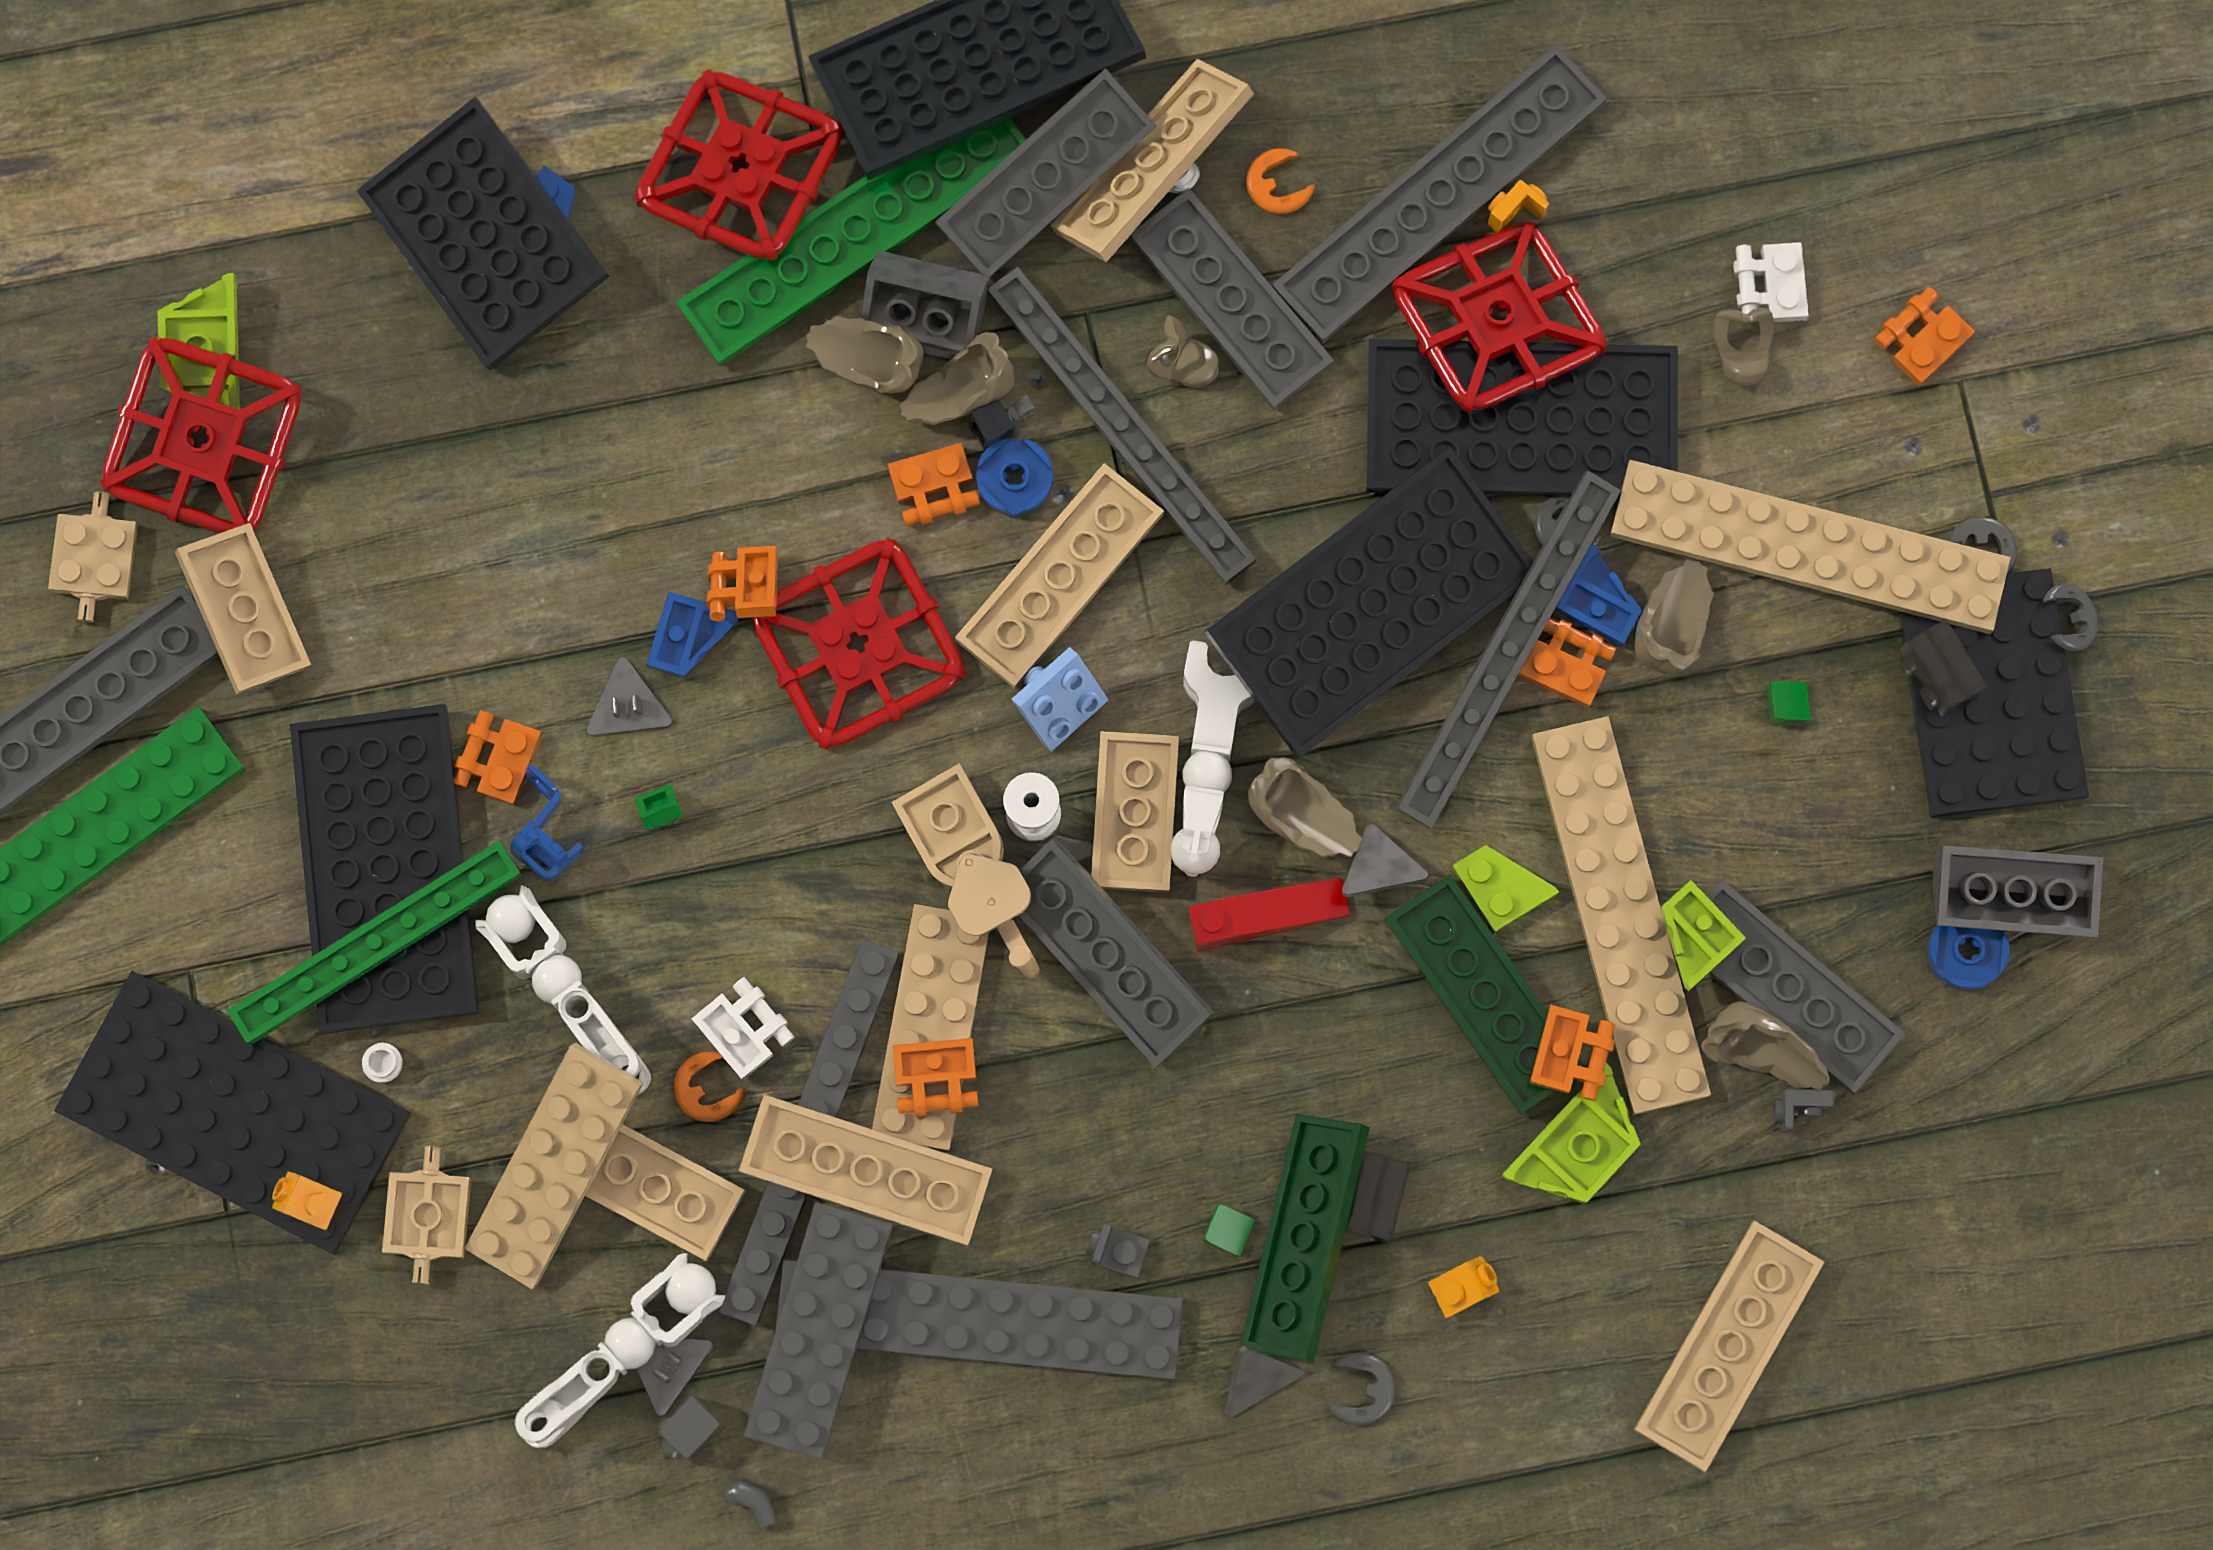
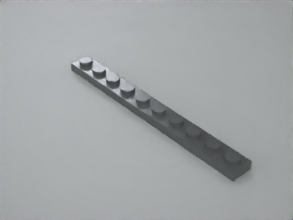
[987,267,1256,586]
[1395,471,1621,829]
[718,939,900,1327]

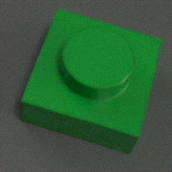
[634,784,683,830]

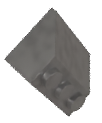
[861,250,990,359]

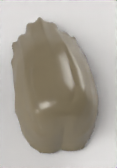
[806,316,923,394]
[899,332,1015,425]
[1634,559,1714,676]
[1248,757,1363,858]
[1701,1001,1830,1090]

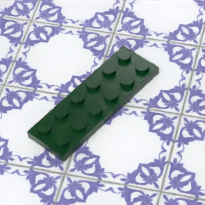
[1384,874,1586,1116]
[1240,1114,1370,1364]

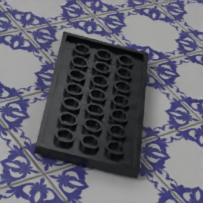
[808,0,1146,181]
[1366,339,1678,498]
[1204,447,1533,758]
[290,704,479,1034]
[54,970,411,1255]

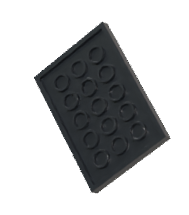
[356,97,610,370]
[1897,568,2089,818]

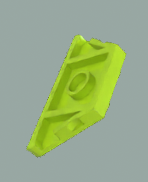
[158,273,240,410]
[1501,1063,1641,1204]

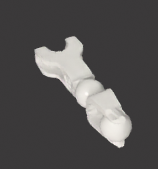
[1170,640,1255,877]
[475,885,651,1095]
[515,1253,725,1449]

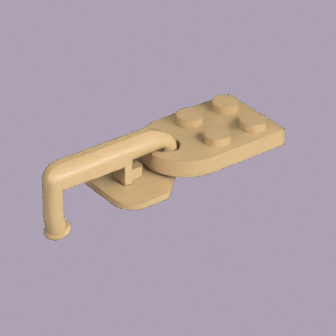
[891,763,1039,978]

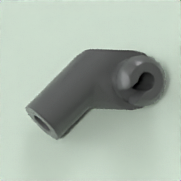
[724,1479,779,1530]

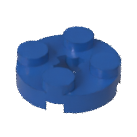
[976,438,1054,518]
[1927,925,2010,990]

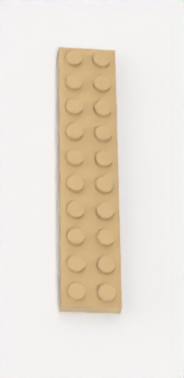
[1610,460,2011,634]
[1531,716,1711,1116]

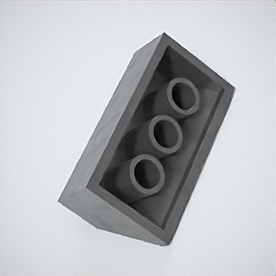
[1932,846,2103,937]

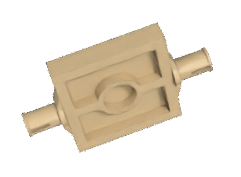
[48,492,138,623]
[382,1146,472,1284]

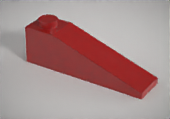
[1188,877,1351,952]

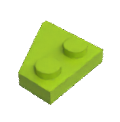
[1451,845,1559,934]
[1660,880,1746,991]

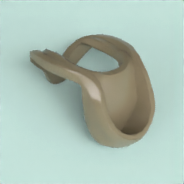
[1713,308,1774,386]
[1147,316,1219,388]

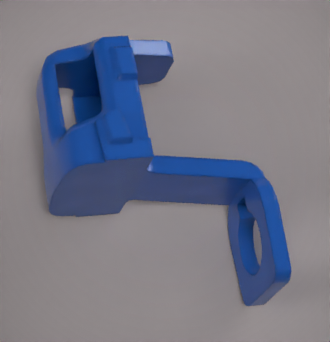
[510,764,584,882]

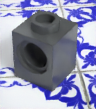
[658,1396,725,1461]

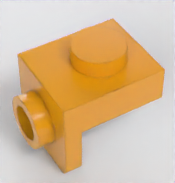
[1488,179,1549,232]
[272,1171,342,1231]
[1428,1256,1499,1318]

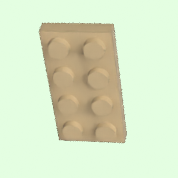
[175,523,311,695]
[1091,731,1179,893]
[585,1124,746,1262]

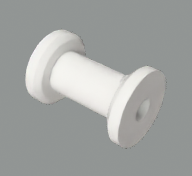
[1003,773,1061,842]

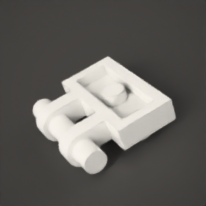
[1733,242,1809,323]
[692,977,795,1081]

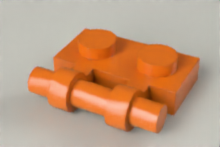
[1874,287,1975,387]
[887,443,980,526]
[706,546,778,622]
[1518,617,1617,709]
[454,710,543,807]
[1530,1005,1616,1101]
[893,1038,979,1117]

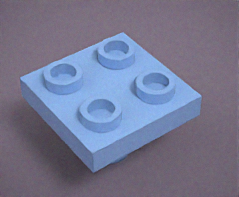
[1011,647,1108,752]

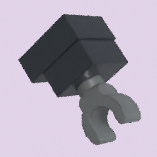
[968,395,1036,451]

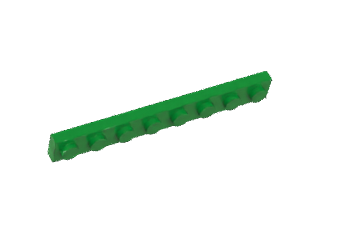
[227,840,522,1045]

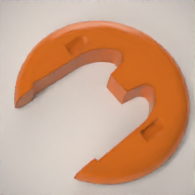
[1246,148,1315,214]
[673,1051,745,1122]

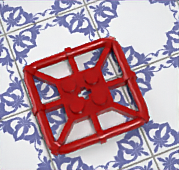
[634,69,845,261]
[1391,221,1608,413]
[100,336,303,533]
[751,537,966,750]

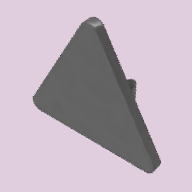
[586,657,672,736]
[1342,824,1428,897]
[637,1338,713,1416]
[1225,1346,1304,1418]

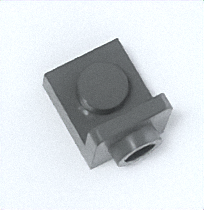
[1773,1089,1834,1133]
[1087,1223,1150,1279]

